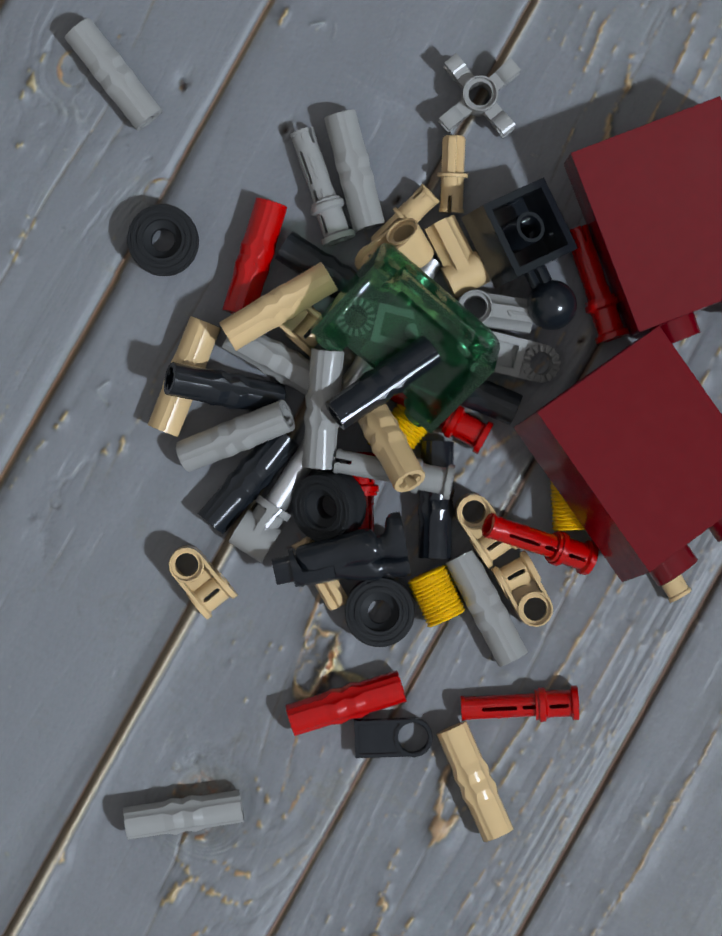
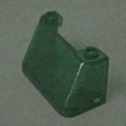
[311,243,500,433]

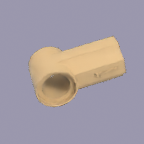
[424,215,491,299]

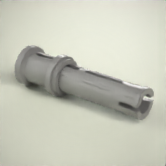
[290,127,356,247]
[333,448,456,500]

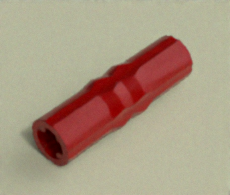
[222,198,287,314]
[285,670,407,736]

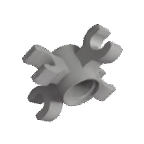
[438,53,521,139]

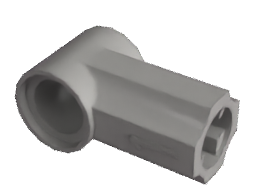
[456,290,533,334]

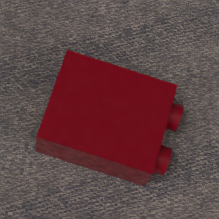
[564,96,722,344]
[513,326,722,587]

